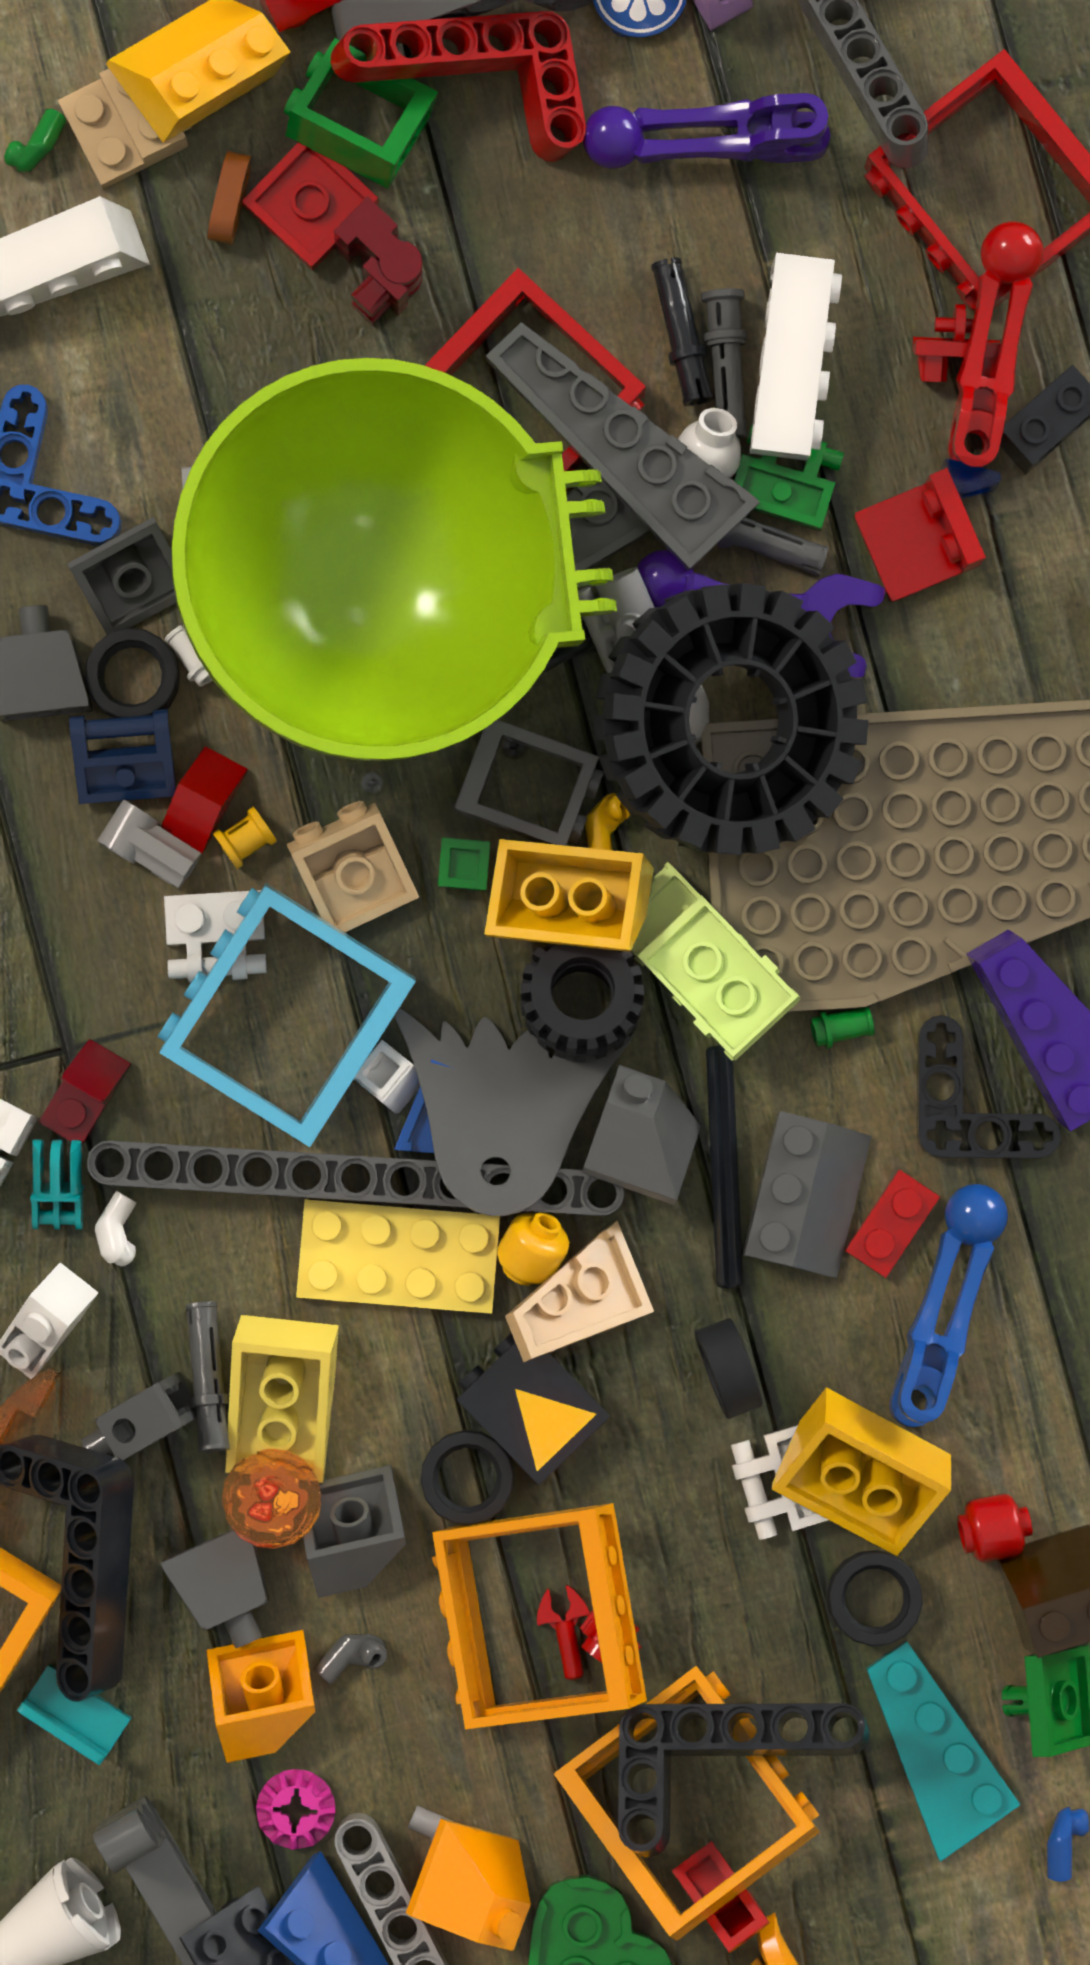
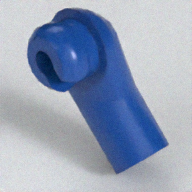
[1047,1806,1089,1882]

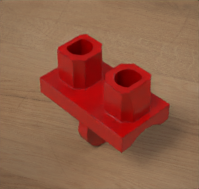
[912,304,1001,382]

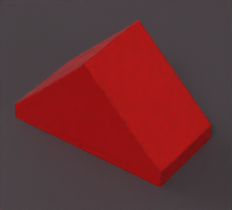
[161,746,248,855]

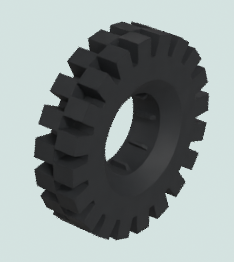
[594,583,869,855]

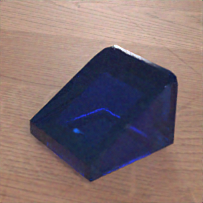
[941,459,1002,500]

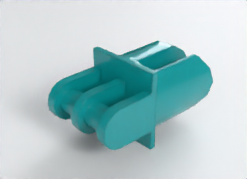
[30,1139,84,1230]

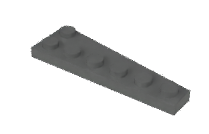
[485,322,760,571]

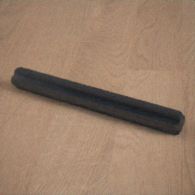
[706,1045,743,1288]

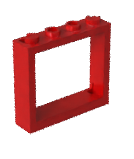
[864,49,1090,310]
[425,268,646,491]

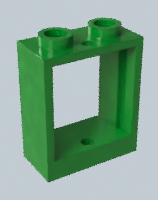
[283,38,438,189]

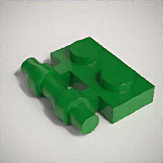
[734,425,844,531]

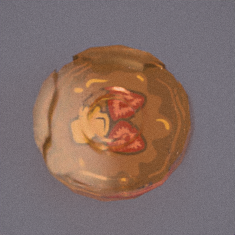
[222,1449,322,1549]

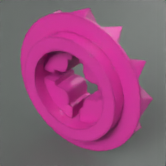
[256,1769,335,1850]

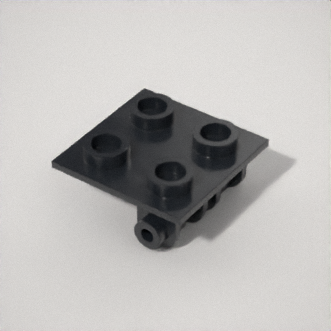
[179,1886,295,1965]

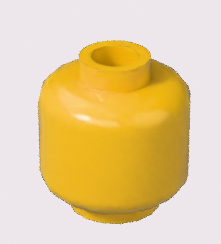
[497,1212,570,1286]

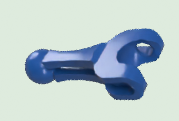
[889,1184,1008,1428]

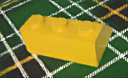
[106,0,291,143]
[484,839,654,952]
[772,1387,951,1556]

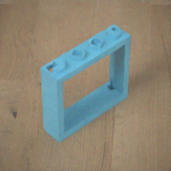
[157,883,416,1147]

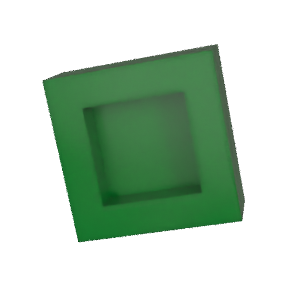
[438,837,491,892]

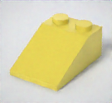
[225,1315,339,1483]

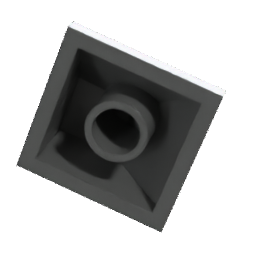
[582,1065,701,1206]
[299,1465,406,1598]

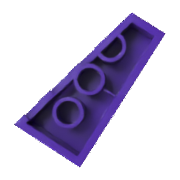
[966,930,1090,1132]

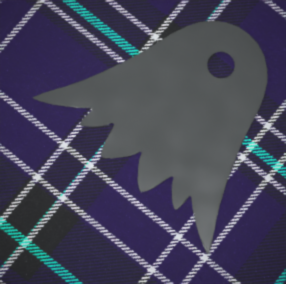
[394,1008,635,1216]

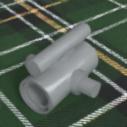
[578,567,655,673]

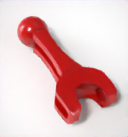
[947,221,1044,471]

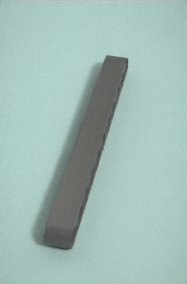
[87,1141,624,1216]

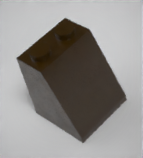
[997,1524,1090,1658]

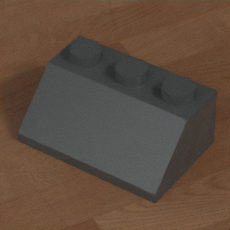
[742,1111,872,1279]

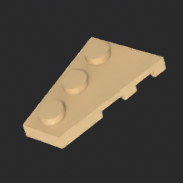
[505,1221,654,1362]

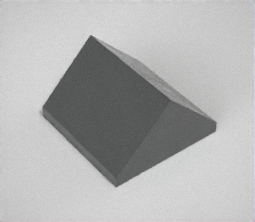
[67,517,177,635]

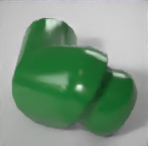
[4,109,67,173]

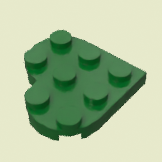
[528,1875,672,1965]

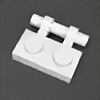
[164,890,267,983]
[731,1425,828,1540]

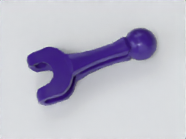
[582,93,831,169]
[636,550,886,678]

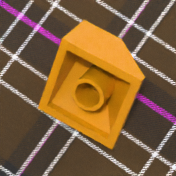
[207,1630,316,1763]
[406,1819,531,1951]

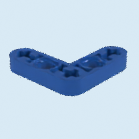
[0,385,122,546]

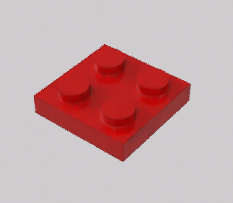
[241,142,379,271]

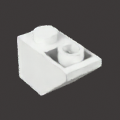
[0,1263,98,1380]

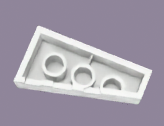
[0,196,150,317]
[750,253,842,461]

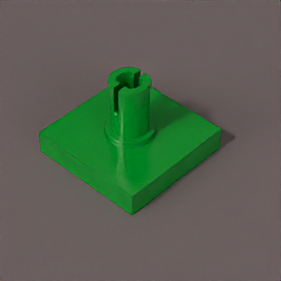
[1002,1645,1090,1757]

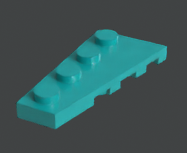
[866,1640,1020,1862]

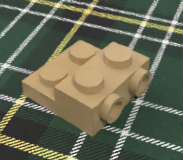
[58,68,191,189]
[286,801,419,932]

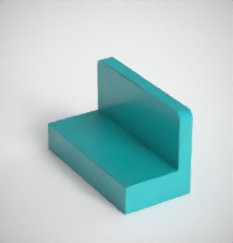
[17,1664,132,1765]

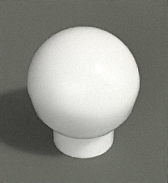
[678,408,741,478]

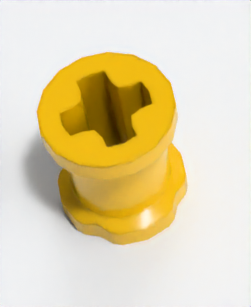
[212,806,277,870]

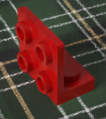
[854,468,986,602]

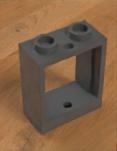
[454,720,604,846]

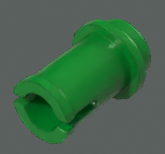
[810,1006,874,1049]

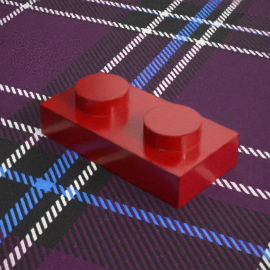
[844,1169,940,1278]

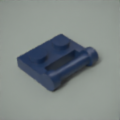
[69,709,177,804]

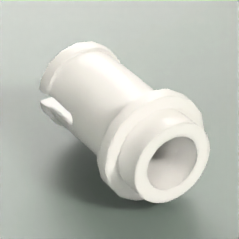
[164,625,213,687]

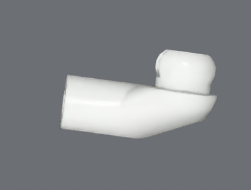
[95,1190,137,1267]

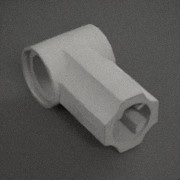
[97,800,202,889]

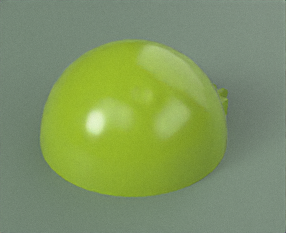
[171,358,617,761]

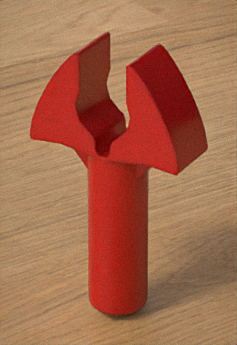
[537,1584,590,1680]

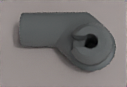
[314,1634,388,1684]

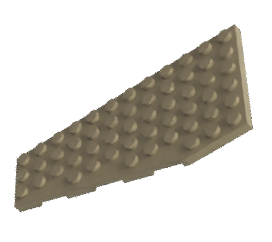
[702,700,1090,1013]

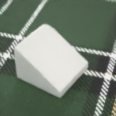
[354,1040,420,1114]

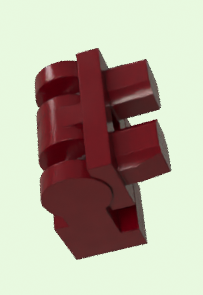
[334,196,422,326]

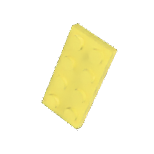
[296,1199,500,1314]

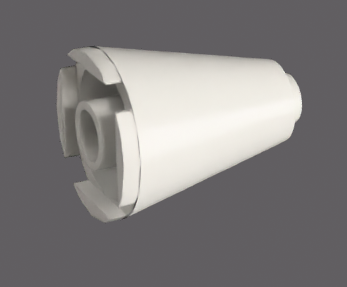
[0,1858,121,1965]

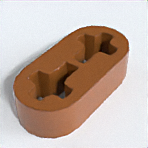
[207,151,252,245]

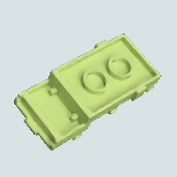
[631,862,800,1061]

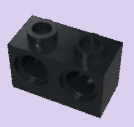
[1000,365,1090,475]

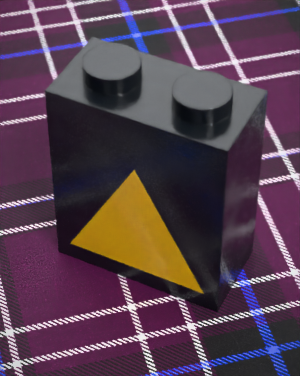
[456,1333,610,1485]

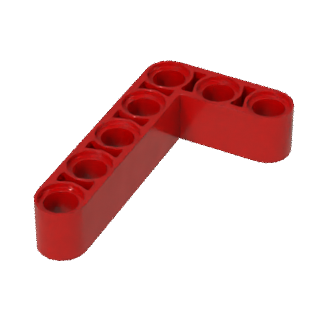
[330,11,586,162]

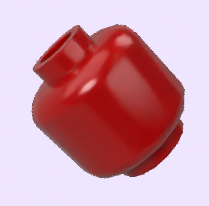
[957,1493,1033,1563]

